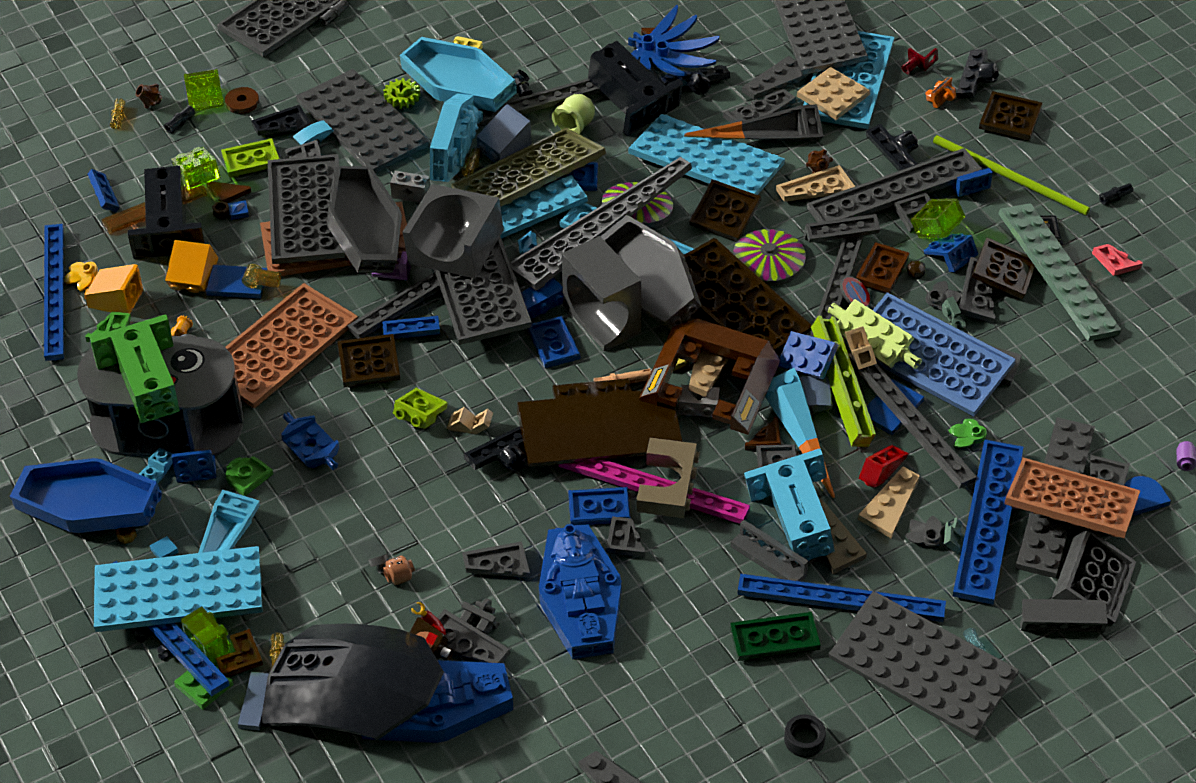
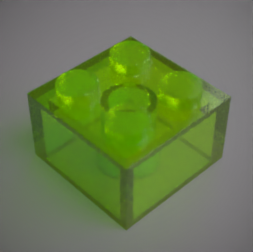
[171,147,221,190]
[910,199,966,239]
[181,606,231,666]

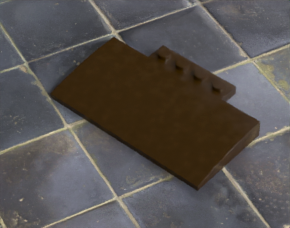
[682,238,812,355]
[517,378,683,467]

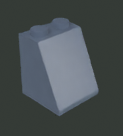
[477,104,532,162]

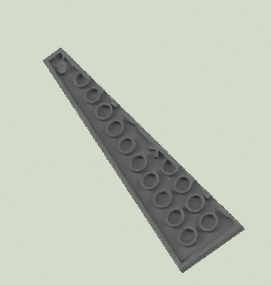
[510,157,692,290]

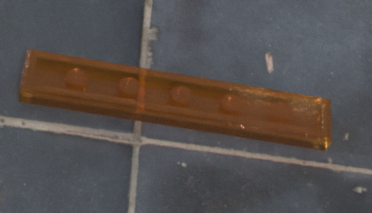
[101,180,207,234]

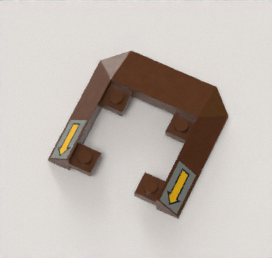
[639,318,780,435]

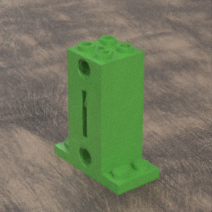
[89,314,180,423]

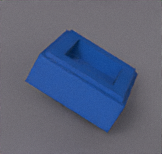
[228,200,249,220]

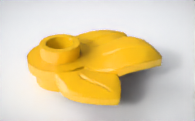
[64,262,98,292]

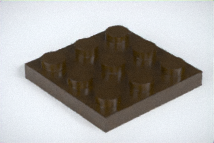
[979,91,1043,141]
[689,179,761,242]
[972,238,1035,299]
[337,334,401,388]

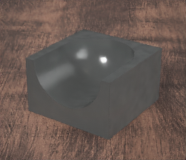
[403,184,504,279]
[562,236,641,351]

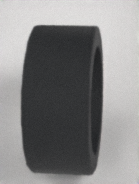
[784,714,826,757]

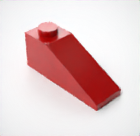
[858,445,909,487]

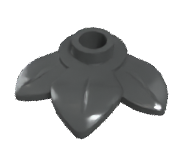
[925,281,962,311]
[905,516,942,547]

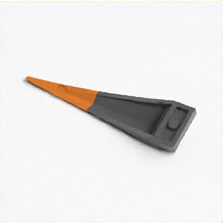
[684,104,824,142]

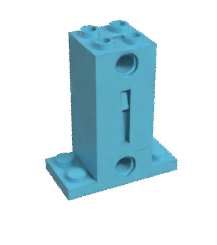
[744,449,835,563]

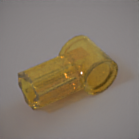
[242,264,281,288]

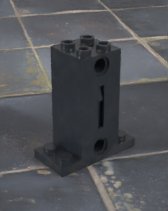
[588,41,683,136]
[128,166,205,259]

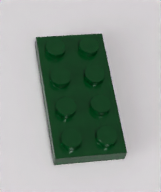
[730,612,821,661]

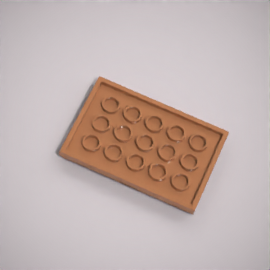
[1005,458,1140,538]

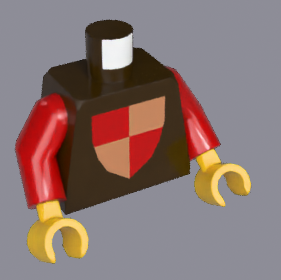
[410,602,454,661]

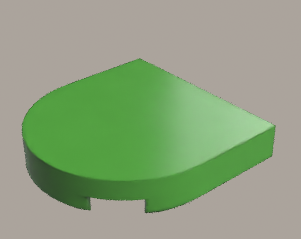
[226,457,273,496]

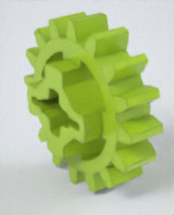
[383,78,421,109]

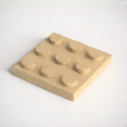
[797,67,870,120]

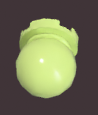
[552,94,595,134]

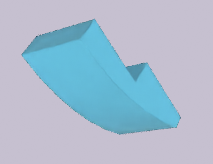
[293,120,333,145]
[139,448,173,484]

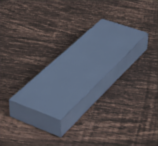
[238,672,269,731]

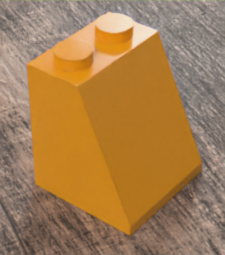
[165,240,219,293]
[84,264,143,313]

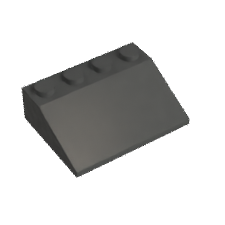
[1052,528,1136,624]

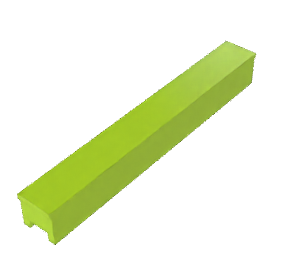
[811,316,876,447]

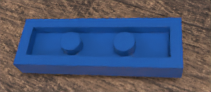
[88,169,120,212]
[382,316,440,339]

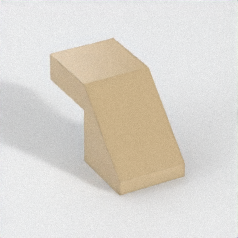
[845,326,877,369]
[447,407,493,434]

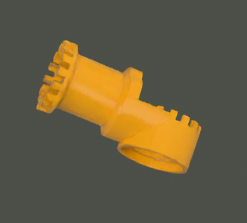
[171,315,193,336]

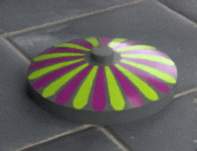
[601,182,673,228]
[733,229,806,286]

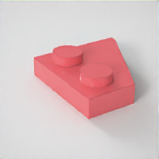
[1092,244,1143,276]

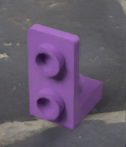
[372,251,411,280]

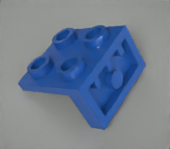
[951,168,993,197]
[923,232,979,272]
[172,450,216,482]

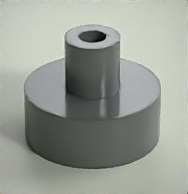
[369,554,390,573]

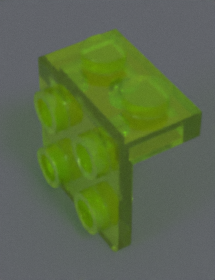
[184,69,224,111]

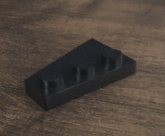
[251,105,311,136]

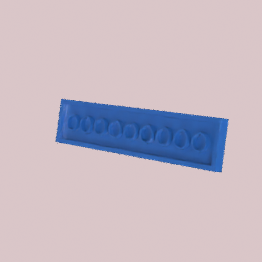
[952,440,1024,604]

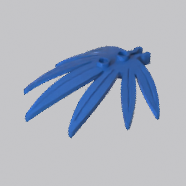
[628,5,719,76]

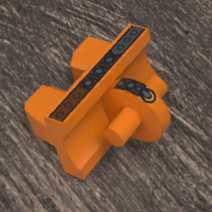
[925,77,956,108]

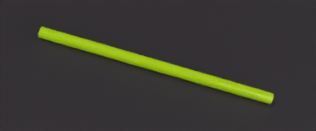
[933,135,1090,215]

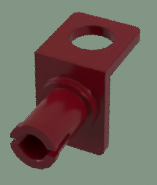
[901,48,938,74]

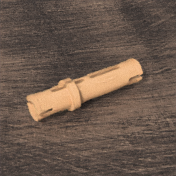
[593,368,651,384]

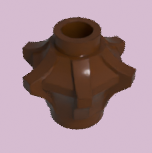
[135,83,162,109]
[806,149,833,174]

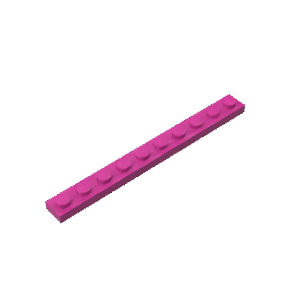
[559,460,750,524]

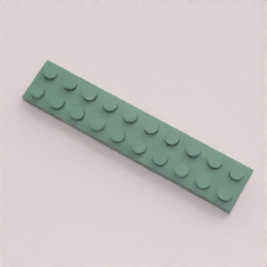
[998,203,1121,341]

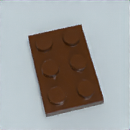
[856,242,910,294]

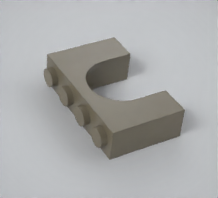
[636,438,700,518]

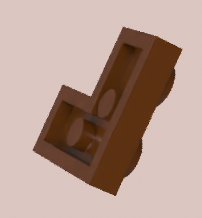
[216,629,263,677]

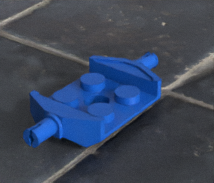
[281,412,339,470]

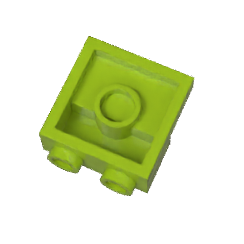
[393,388,448,429]

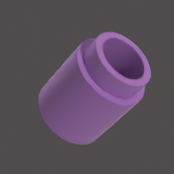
[1176,441,1196,471]

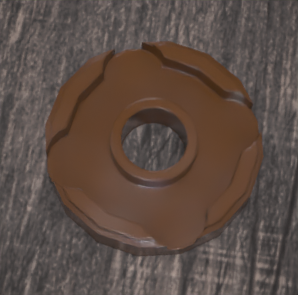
[225,87,259,114]

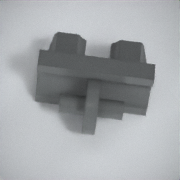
[460,598,500,635]

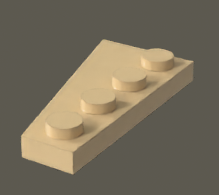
[776,165,855,202]
[688,350,730,397]
[858,466,920,539]

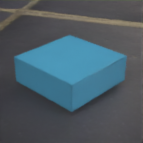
[150,536,178,558]

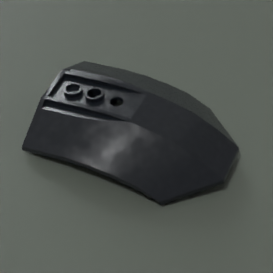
[261,623,444,741]

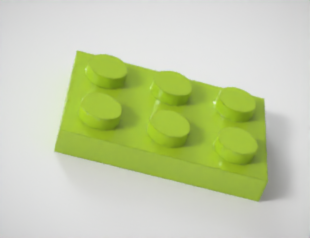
[221,138,279,177]

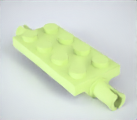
[828,299,922,369]

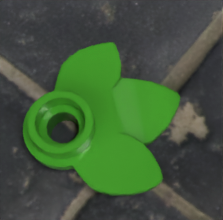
[948,419,987,448]

